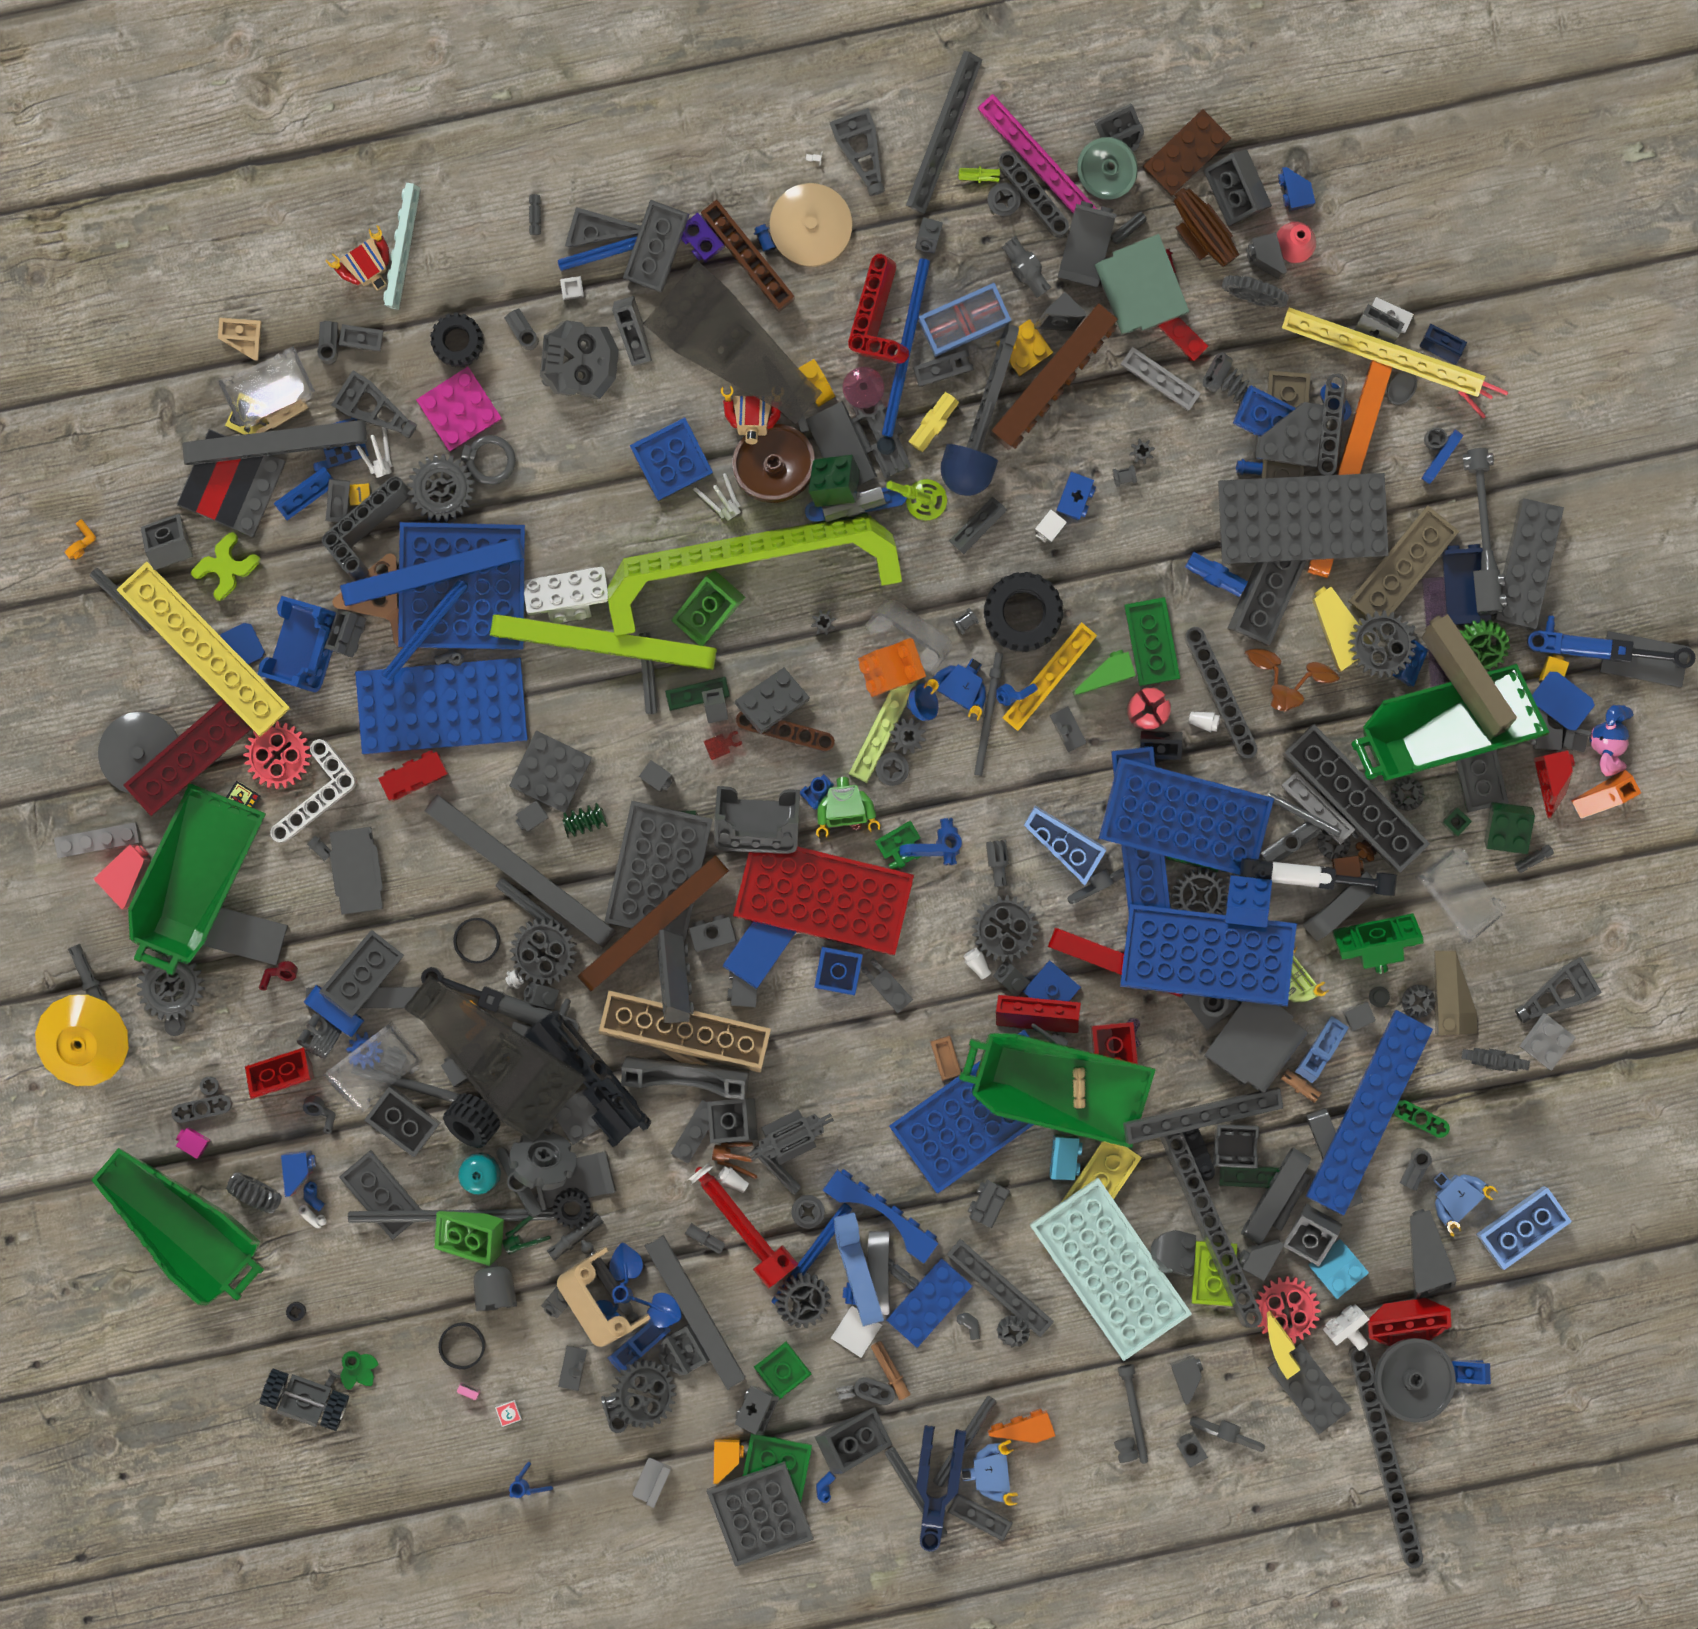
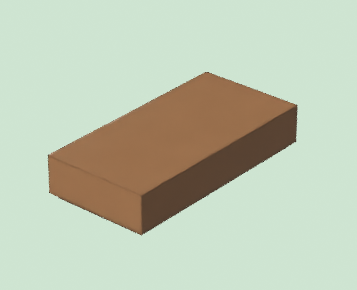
[930,1035,961,1081]

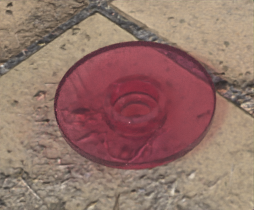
[843,367,884,409]

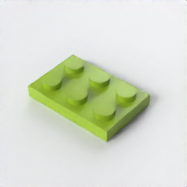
[1191,1241,1238,1306]

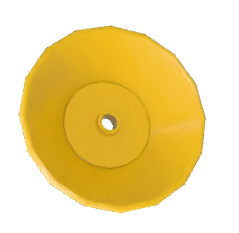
[35,995,129,1086]

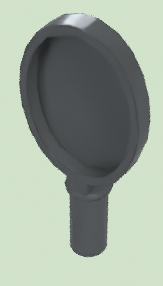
[1387,353,1425,405]

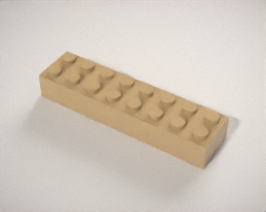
[599,991,771,1073]

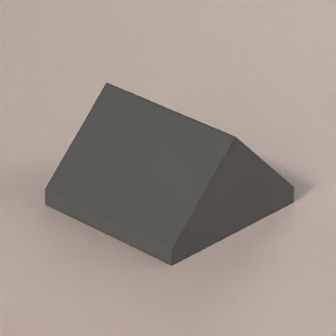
[1034,292,1086,331]

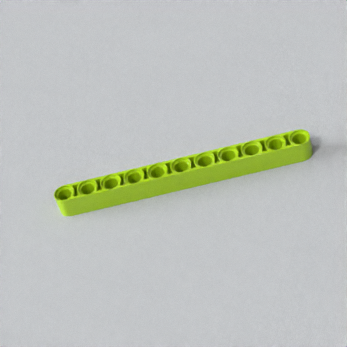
[490,615,717,670]

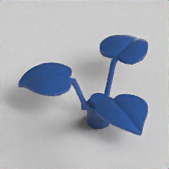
[596,1243,682,1328]

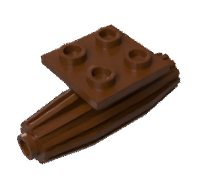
[1173,188,1239,267]

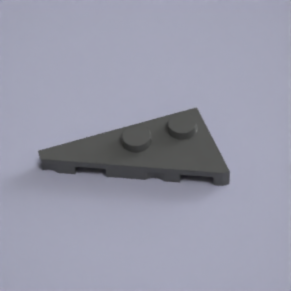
[565,207,641,247]

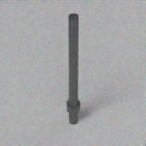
[974,652,1003,776]

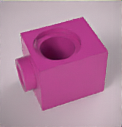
[176,1127,211,1159]

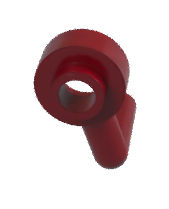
[259,961,298,991]

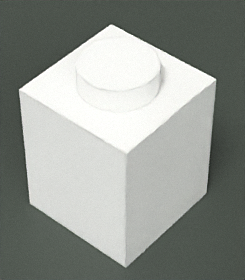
[1034,510,1067,543]

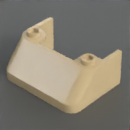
[557,1246,651,1347]

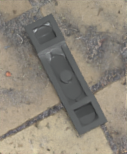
[868,1231,890,1315]

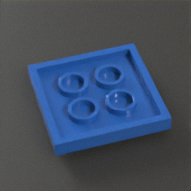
[630,417,713,501]

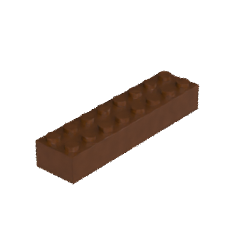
[990,303,1118,451]

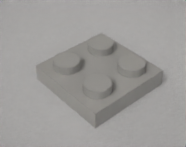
[1519,1013,1576,1071]

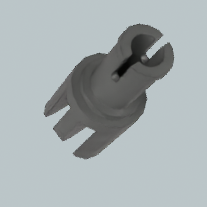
[986,839,1009,887]

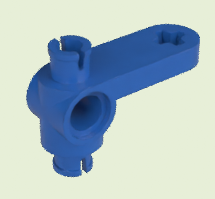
[899,818,962,865]

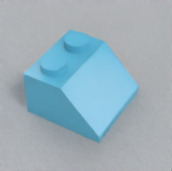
[1049,1135,1083,1180]
[1308,1239,1369,1299]

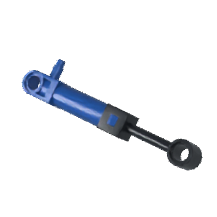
[1527,615,1696,669]

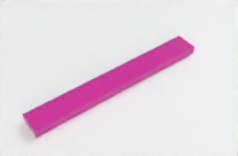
[977,94,1097,215]

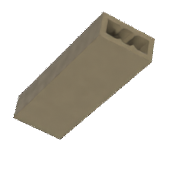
[1421,614,1518,740]

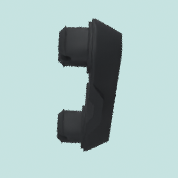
[1182,1128,1215,1181]

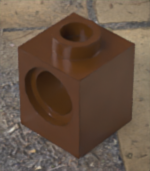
[1331,856,1364,877]

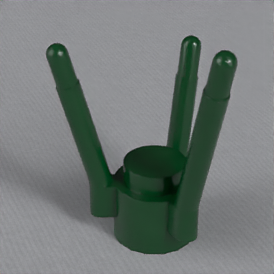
[502,1215,551,1255]

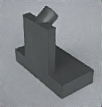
[1050,706,1087,752]
[558,1345,588,1391]

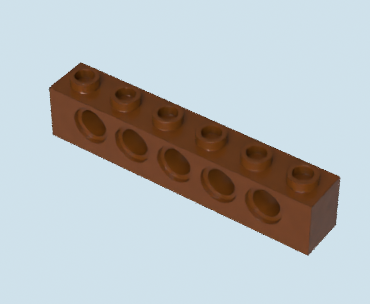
[701,199,795,312]

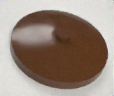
[732,424,815,503]

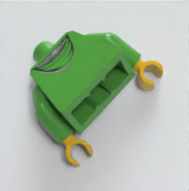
[816,777,880,837]

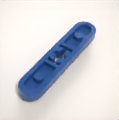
[805,487,907,522]

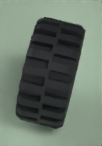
[984,572,1064,652]

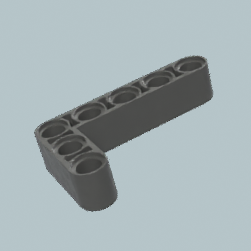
[322,476,410,581]

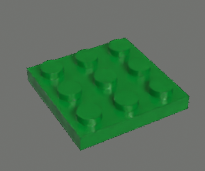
[743,1433,812,1502]

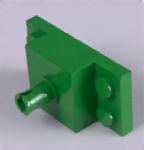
[1332,913,1424,974]

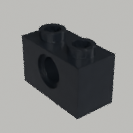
[1140,731,1182,760]

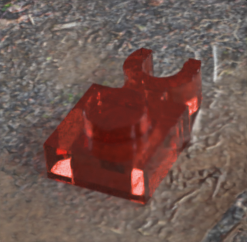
[703,731,743,760]

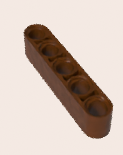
[736,712,835,752]

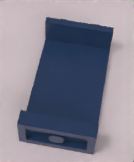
[1442,544,1491,625]

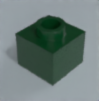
[1441,807,1472,837]

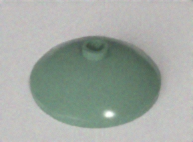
[1077,137,1138,200]

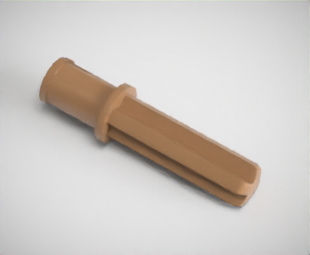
[871,1341,911,1401]

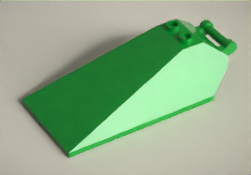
[1351,664,1549,781]
[128,783,266,976]
[959,1033,1156,1148]

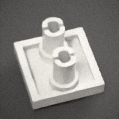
[1323,1304,1369,1350]

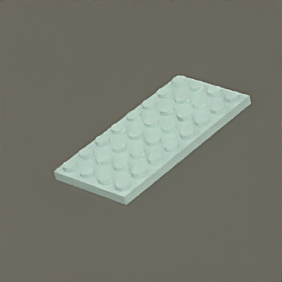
[1030,1178,1192,1361]

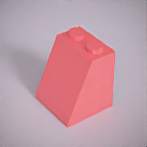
[94,845,151,909]

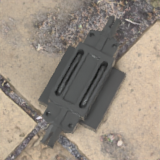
[748,1109,834,1165]

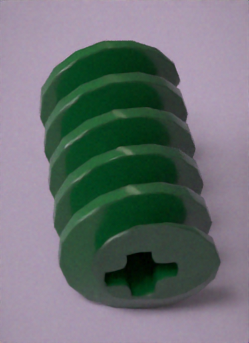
[562,803,608,839]

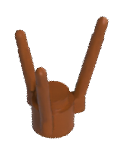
[712,1142,757,1179]

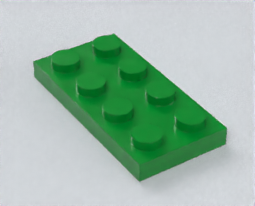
[1124,597,1180,686]

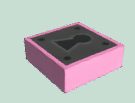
[457,1383,480,1400]

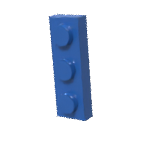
[274,467,333,520]

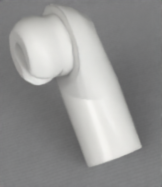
[298,1205,327,1228]

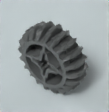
[1171,868,1228,914]
[226,1172,282,1214]
[775,1272,831,1328]

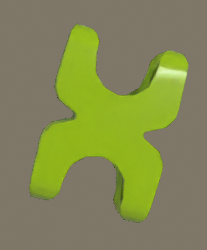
[191,532,261,601]

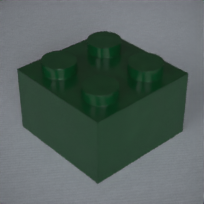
[809,455,860,507]
[1484,802,1535,854]

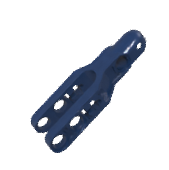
[916,1425,966,1552]

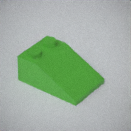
[671,570,746,646]
[1073,650,1136,696]
[434,1211,504,1266]

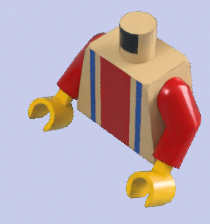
[325,225,390,291]
[721,386,785,444]

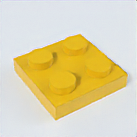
[996,319,1053,377]

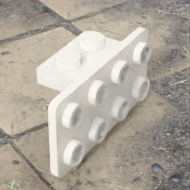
[524,567,608,624]

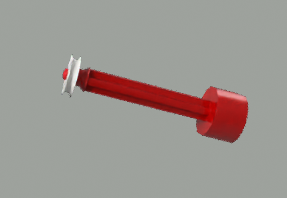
[688,1161,799,1289]

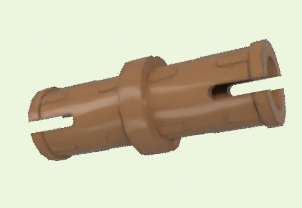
[1280,1068,1322,1103]

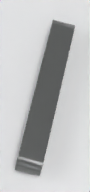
[1184,627,1258,759]

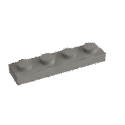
[1120,347,1201,411]
[1281,771,1355,845]
[54,822,141,858]

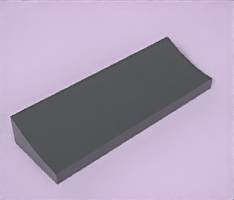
[1228,560,1307,646]

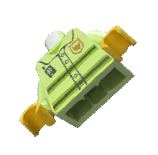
[1288,947,1329,1003]

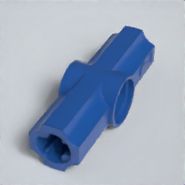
[1185,552,1248,597]

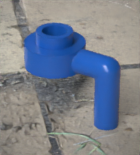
[996,683,1038,706]

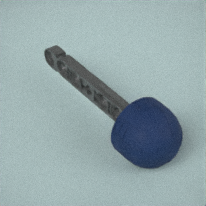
[940,323,1019,496]

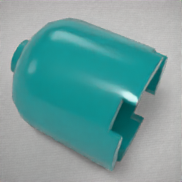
[458,1152,501,1195]

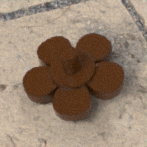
[1355,840,1377,862]

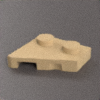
[218,318,262,361]

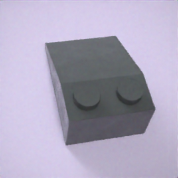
[815,1407,892,1474]

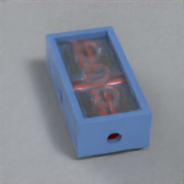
[918,283,1011,357]

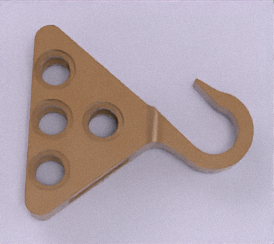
[332,554,418,649]

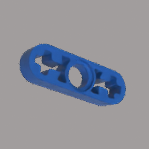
[1421,429,1463,484]

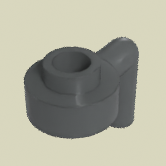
[303,1096,336,1134]

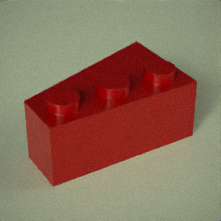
[378,750,449,802]

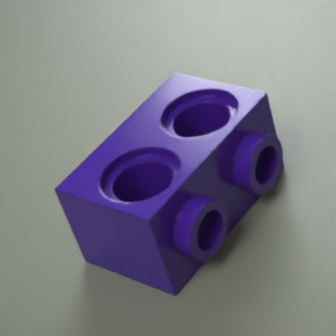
[681,213,724,263]

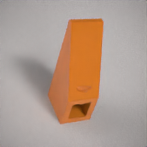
[1571,770,1641,818]
[988,1409,1055,1443]

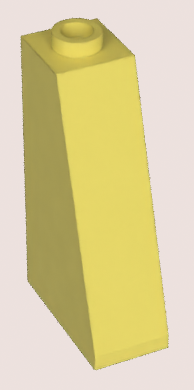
[1312,586,1372,672]

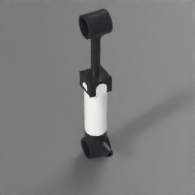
[1240,858,1397,896]

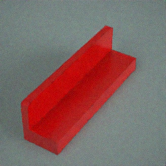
[996,995,1081,1033]

